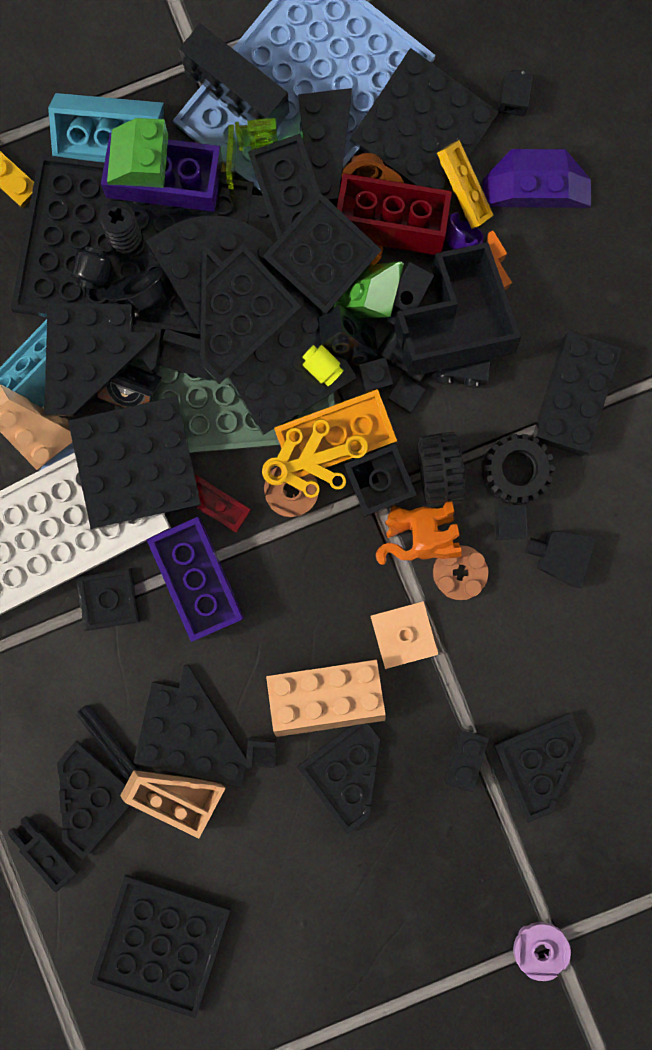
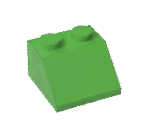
[107,118,168,188]
[333,261,404,319]

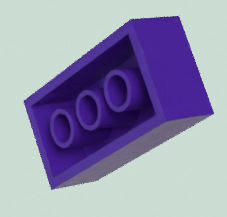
[101,132,223,212]
[146,517,245,642]

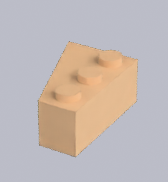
[0,384,72,470]

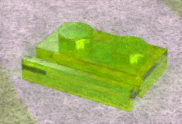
[235,118,278,151]

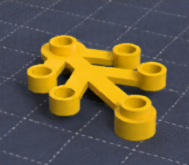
[262,419,368,498]

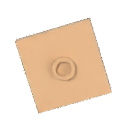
[371,601,438,669]

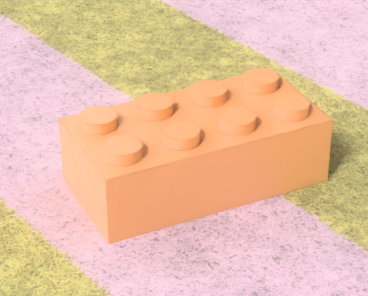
[266,660,385,737]

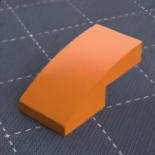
[485,231,512,290]

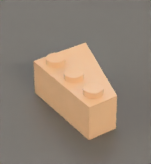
[120,771,225,839]

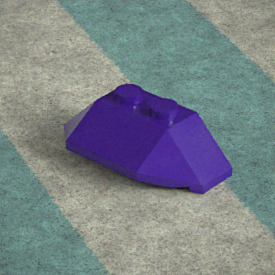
[482,149,591,208]

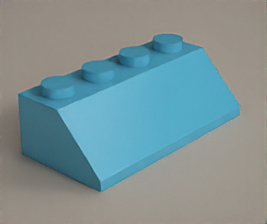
[48,93,164,163]
[0,319,47,407]

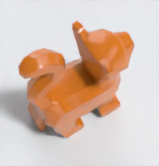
[376,502,462,565]

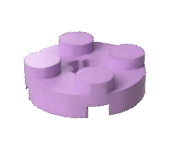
[513,922,571,981]

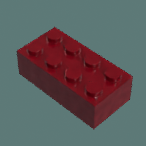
[337,173,452,255]

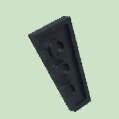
[298,88,352,202]

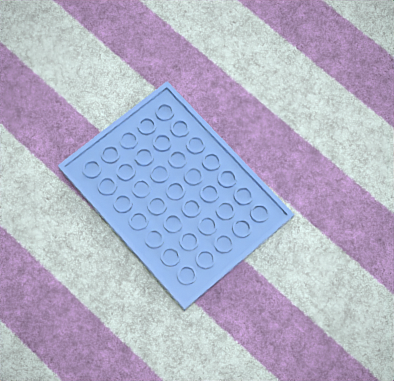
[173,0,435,194]

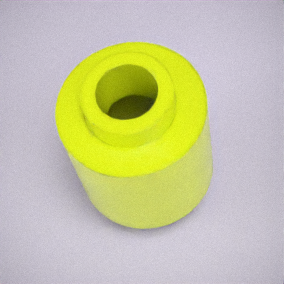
[302,345,344,386]

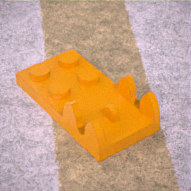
[274,389,397,478]

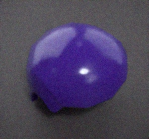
[445,212,484,250]

